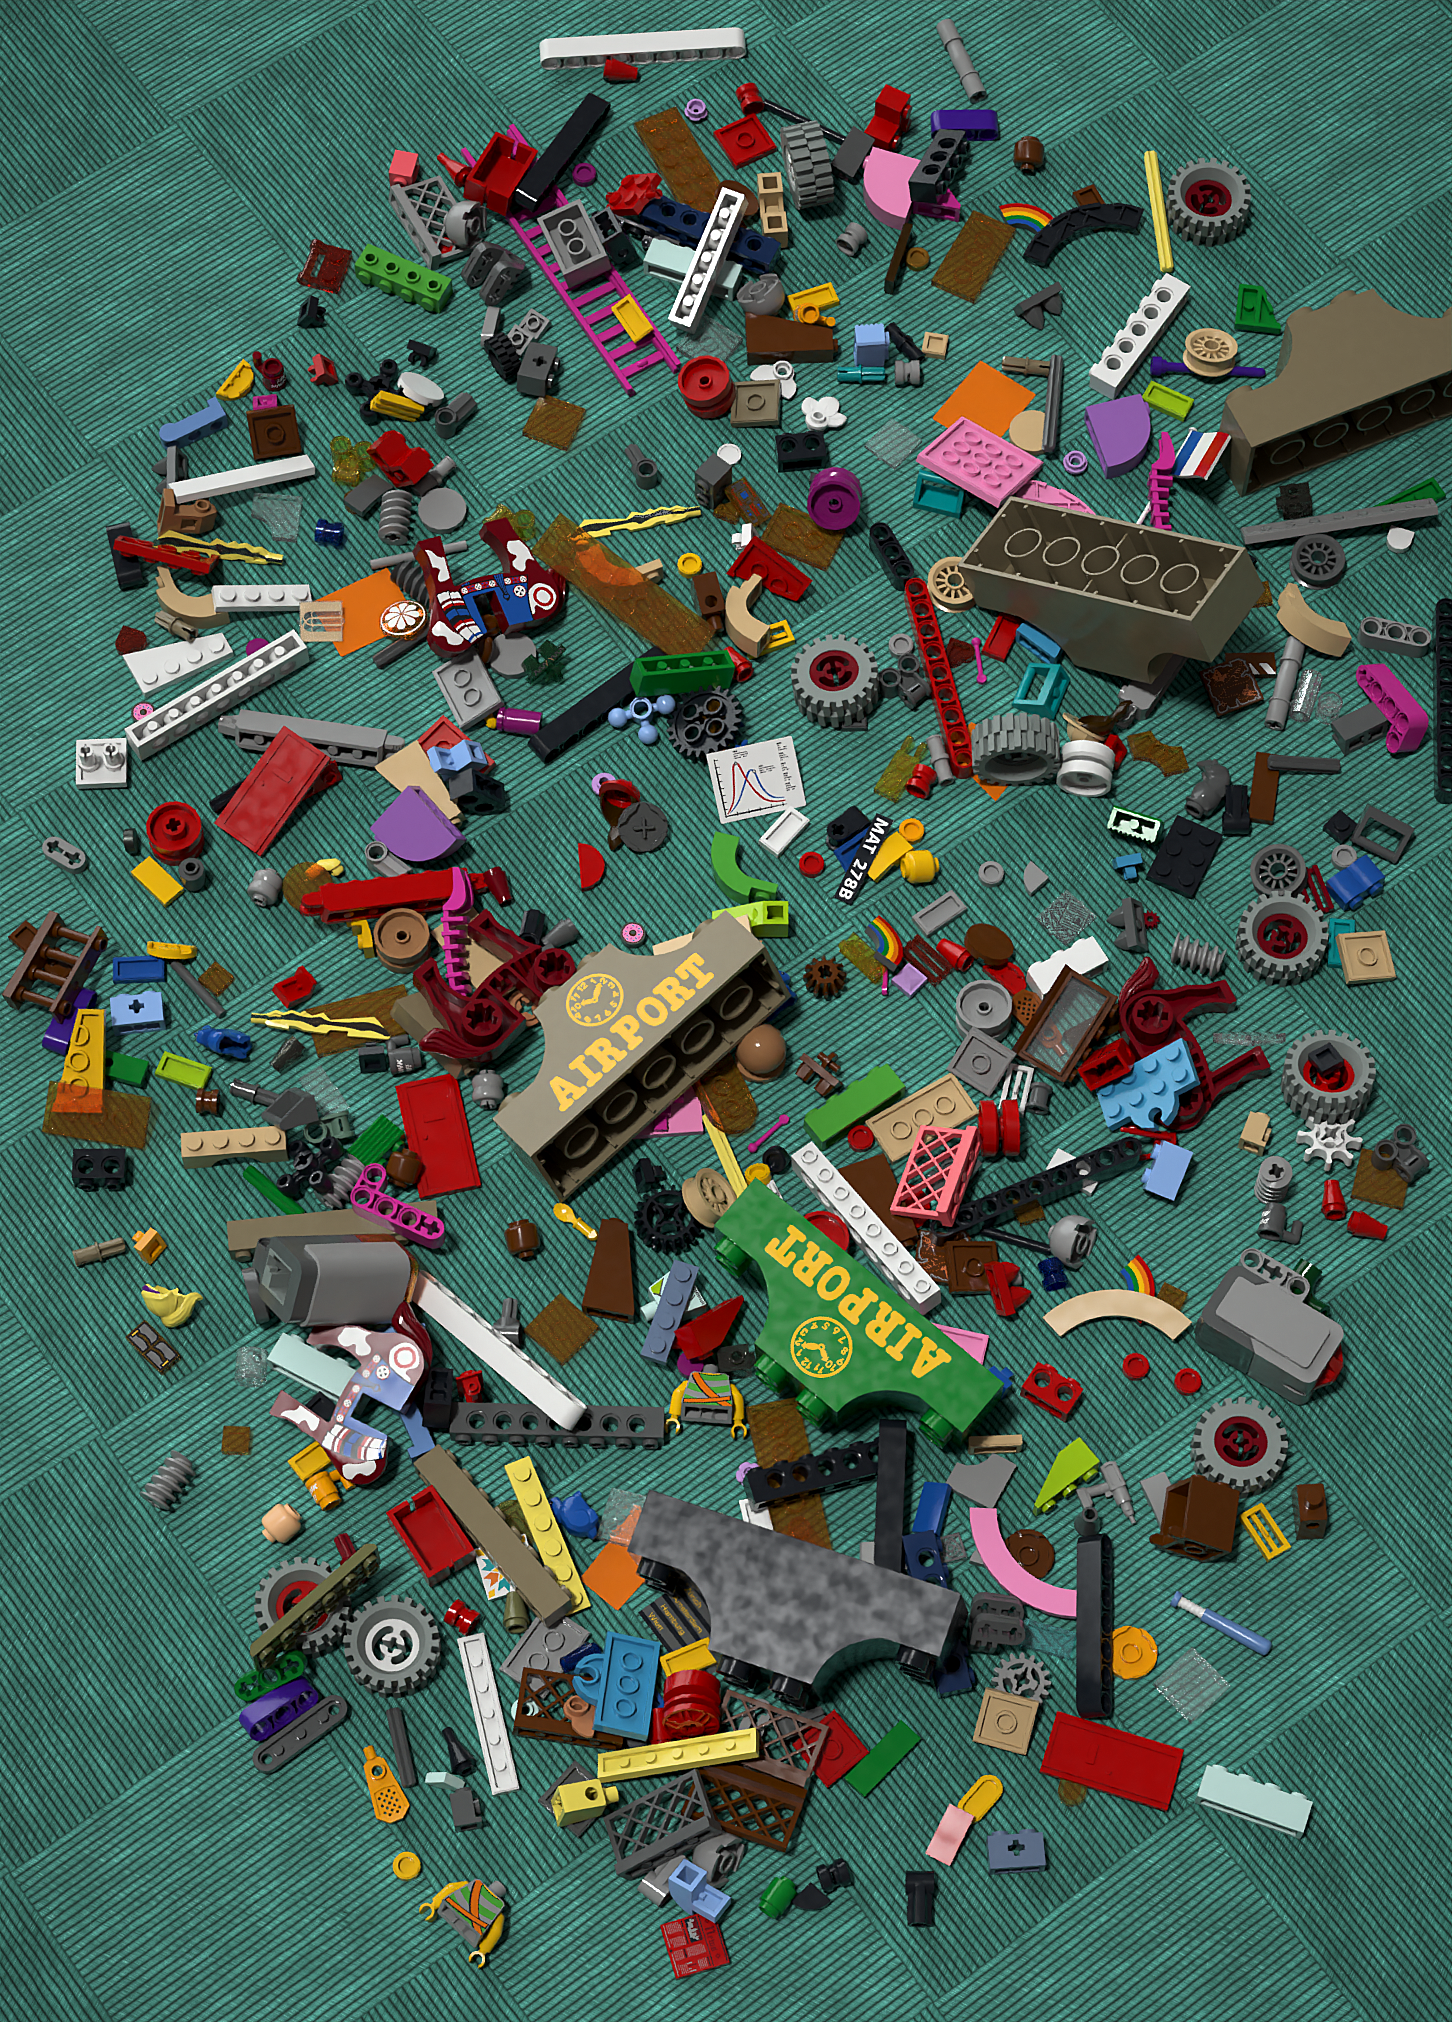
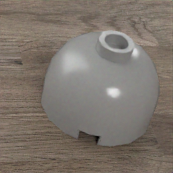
[443,200,487,250]
[736,273,785,317]
[1048,1215,1097,1269]
[692,1831,744,1888]

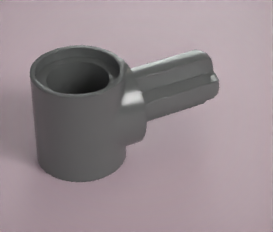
[624,444,657,490]
[493,1297,522,1346]
[770,1706,825,1746]

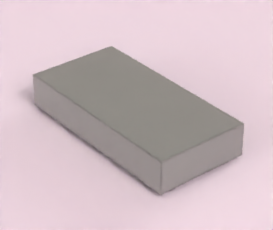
[911,890,967,938]

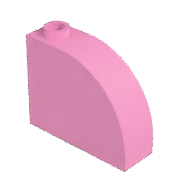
[862,147,921,230]

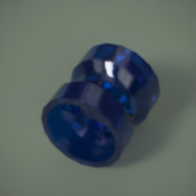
[314,518,344,547]
[1037,1257,1069,1292]

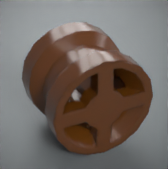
[196,1088,220,1115]

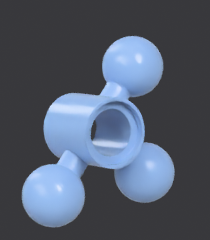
[608,695,676,744]

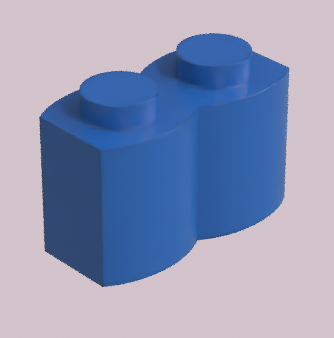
[1326,855,1385,911]

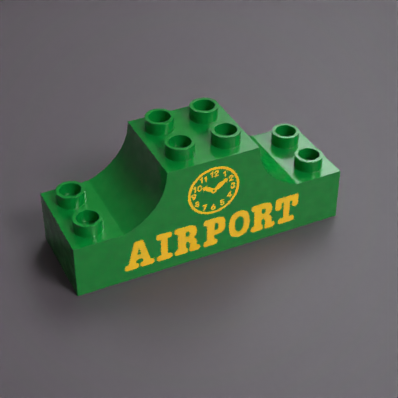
[713,1177,1004,1449]

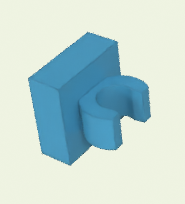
[1112,853,1142,880]

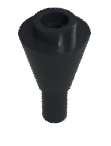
[442,1727,477,1776]

